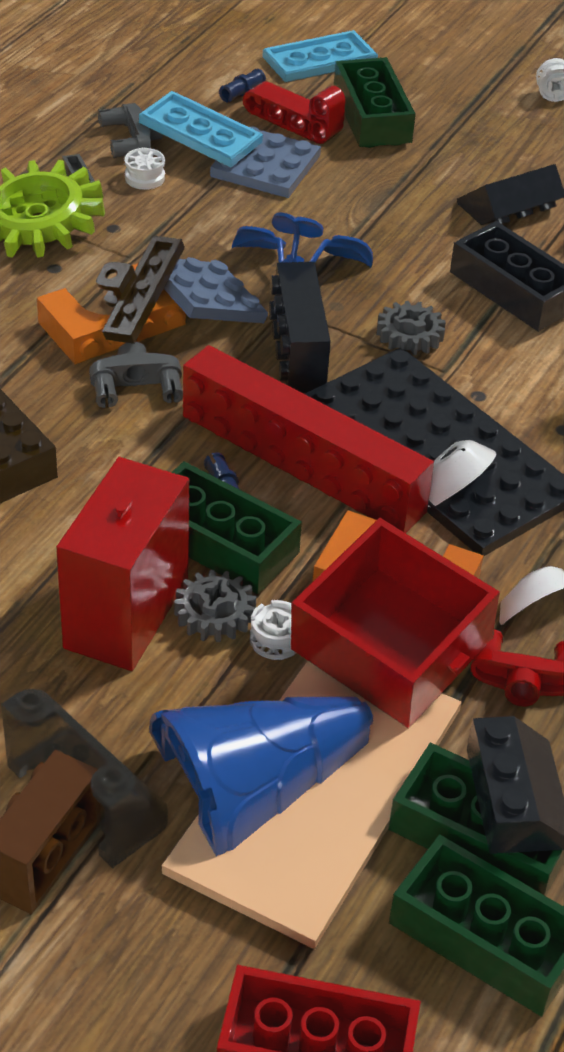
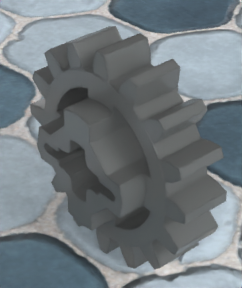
[376,301,446,355]
[174,570,256,642]

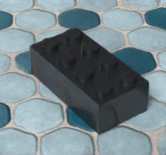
[450,221,564,331]
[269,262,331,393]

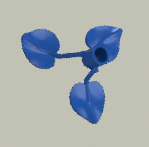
[232,213,373,268]

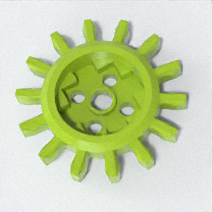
[0,160,105,258]

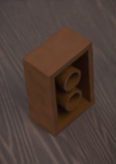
[0,749,101,915]

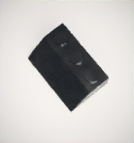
[457,164,564,225]
[467,716,564,854]

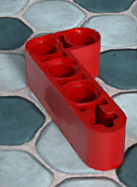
[243,81,346,144]

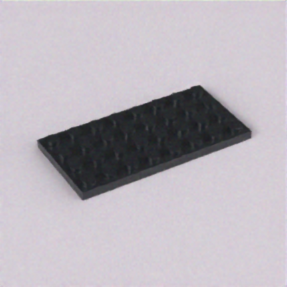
[305,348,564,556]

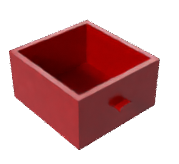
[56,456,189,672]
[291,517,500,729]

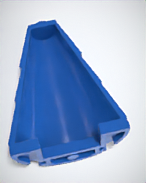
[149,696,373,856]

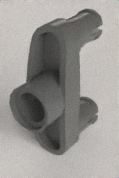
[97,103,163,158]
[89,342,183,408]

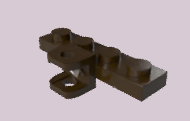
[96,236,185,344]

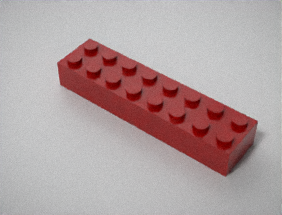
[183,345,434,533]

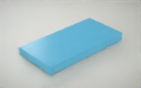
[263,30,378,82]
[138,91,263,167]

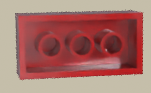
[217,964,421,1052]

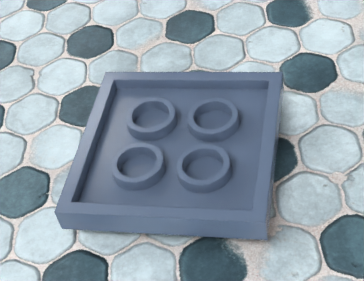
[210,127,321,198]
[164,257,268,323]

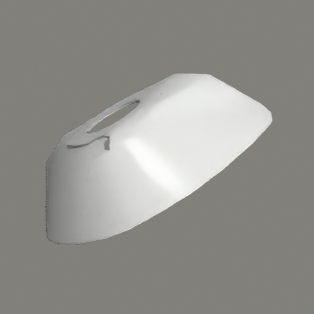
[428,440,496,507]
[499,566,564,625]

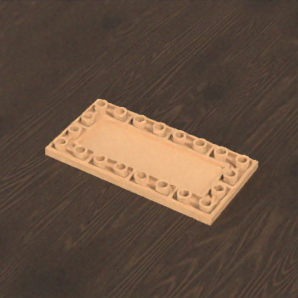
[162,661,461,950]

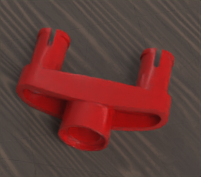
[471,629,564,707]

